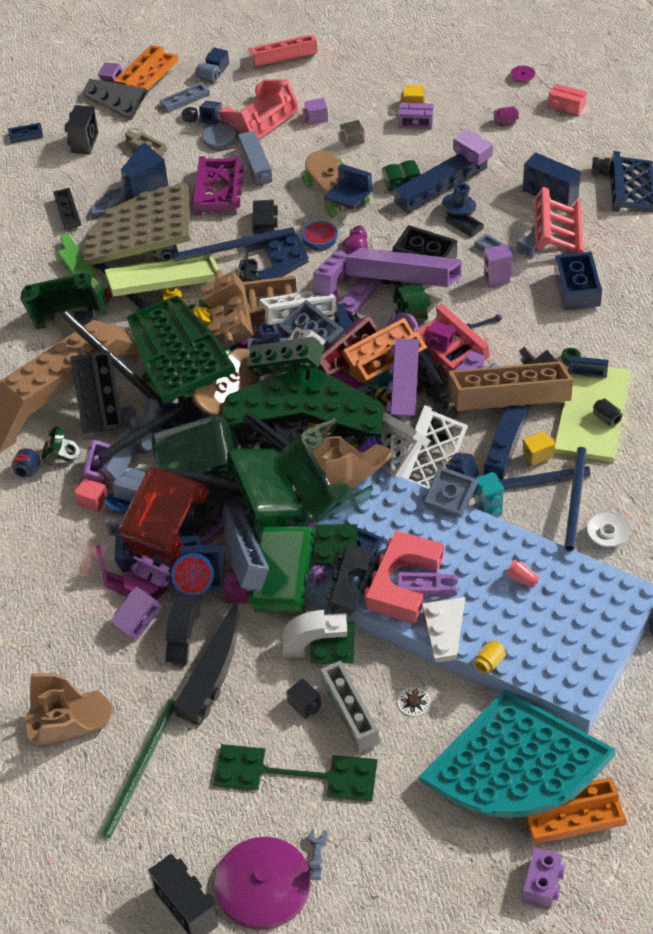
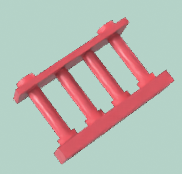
[534,187,584,254]
[418,304,490,376]

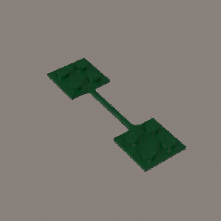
[310,524,358,664]
[213,744,378,801]

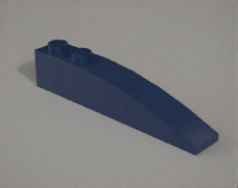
[484,404,531,480]

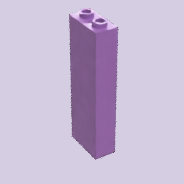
[345,248,462,287]

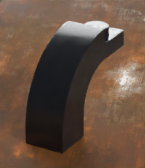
[165,594,201,664]

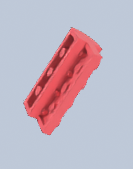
[248,34,317,67]

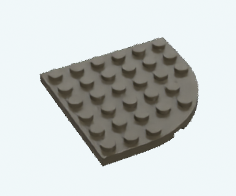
[84,183,191,267]

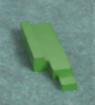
[58,234,96,279]

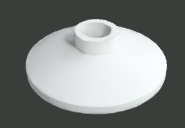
[587,512,630,547]

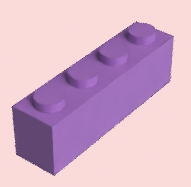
[387,338,419,420]

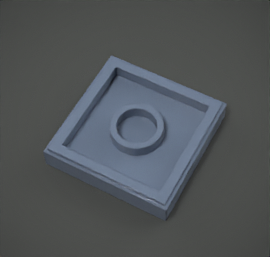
[423,466,478,518]

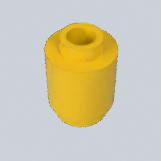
[473,641,506,674]

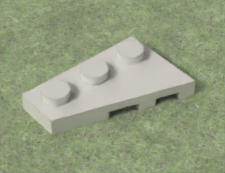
[422,597,465,663]

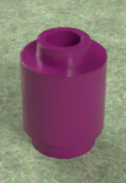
[494,106,519,125]

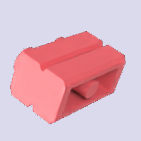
[548,83,587,115]

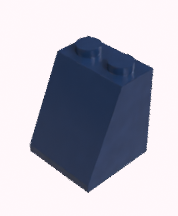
[120,143,169,200]

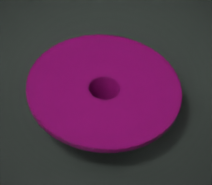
[511,65,535,82]

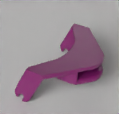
[96,529,181,601]

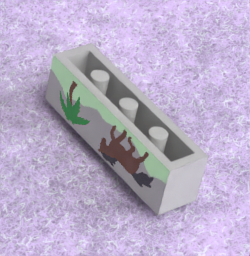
[321,661,379,753]

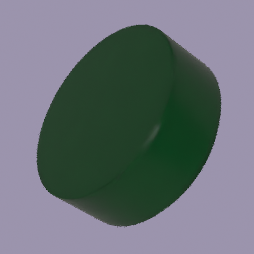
[561,347,581,366]

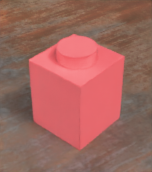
[74,478,108,512]

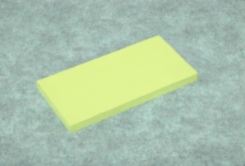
[105,254,219,296]
[554,367,630,463]

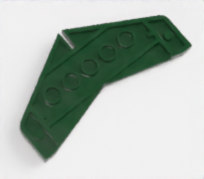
[221,368,384,438]

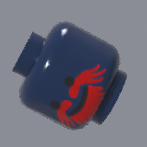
[11,448,41,478]

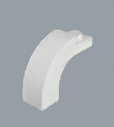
[282,610,347,659]

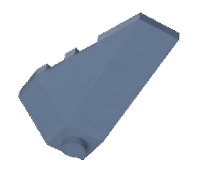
[279,300,344,343]

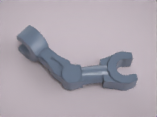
[309,830,328,880]

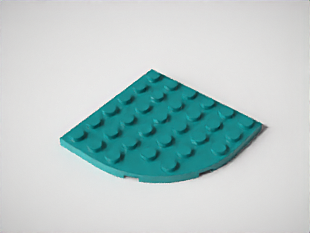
[419,690,616,818]

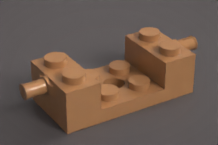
[201,270,253,350]

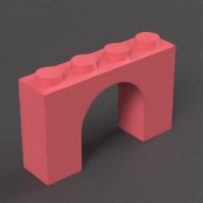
[364,531,444,624]

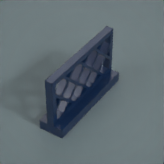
[609,151,653,212]

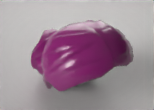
[341,225,368,255]

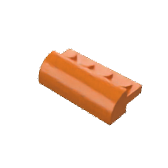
[113,45,179,90]
[341,318,427,383]
[524,777,626,845]

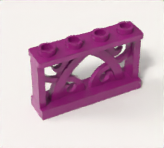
[193,156,244,216]

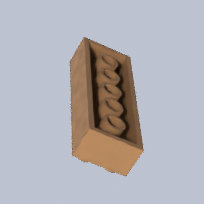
[447,361,573,411]

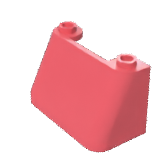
[218,79,298,139]

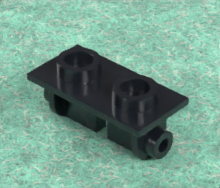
[238,253,257,282]

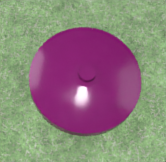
[215,837,311,930]

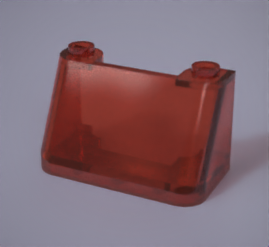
[119,467,209,561]

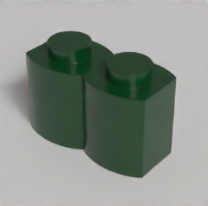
[382,160,421,191]

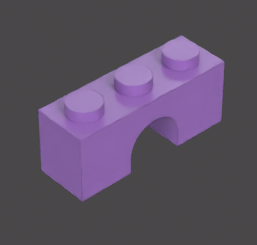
[312,251,350,296]

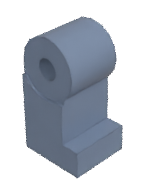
[517,226,540,259]

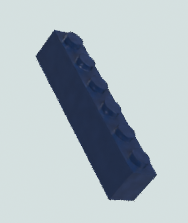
[394,154,488,214]

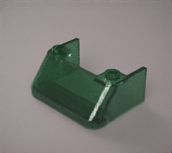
[280,418,374,521]

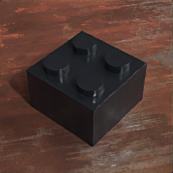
[64,105,99,154]

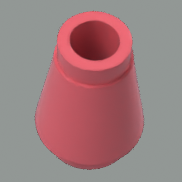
[506,560,540,588]

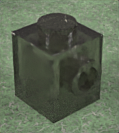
[338,120,365,148]

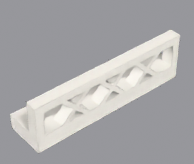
[259,291,336,325]

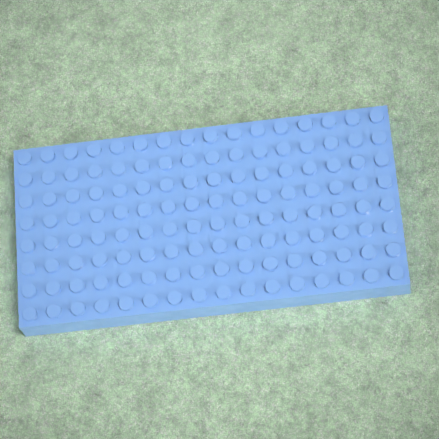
[301,468,653,734]

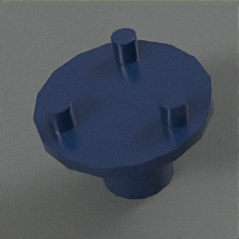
[441,183,476,216]

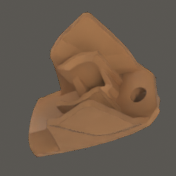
[309,436,392,501]
[24,673,113,746]

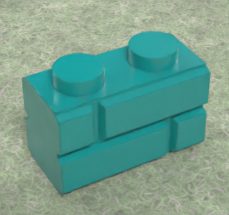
[475,472,504,518]

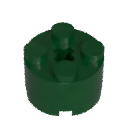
[393,284,430,322]

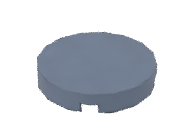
[203,124,236,150]

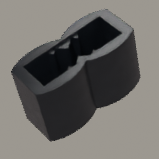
[252,200,278,234]

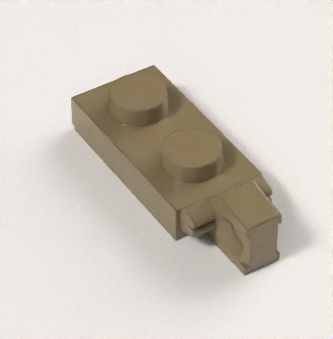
[124,130,167,156]

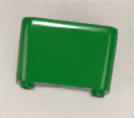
[249,527,315,617]

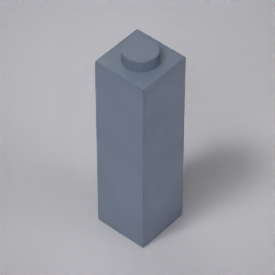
[238,131,273,186]

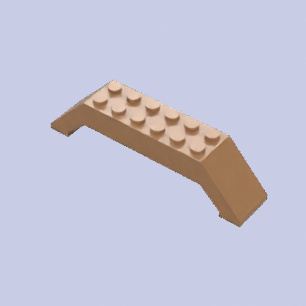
[0,320,141,452]

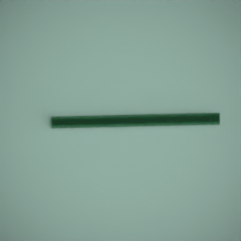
[100,699,176,839]

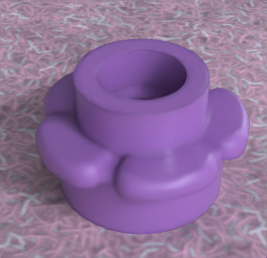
[307,566,328,586]

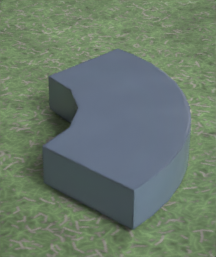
[91,187,125,219]

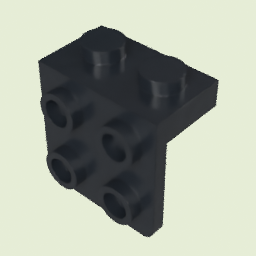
[417,353,451,404]

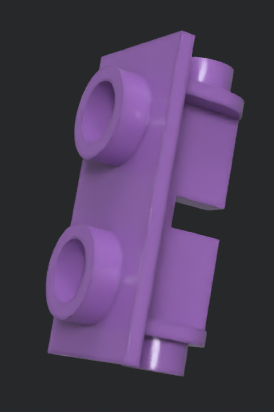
[131,555,172,588]

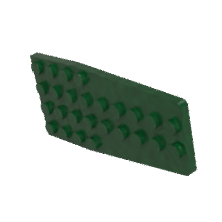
[127,295,237,403]

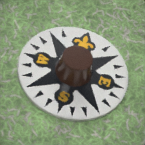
[397,687,431,716]

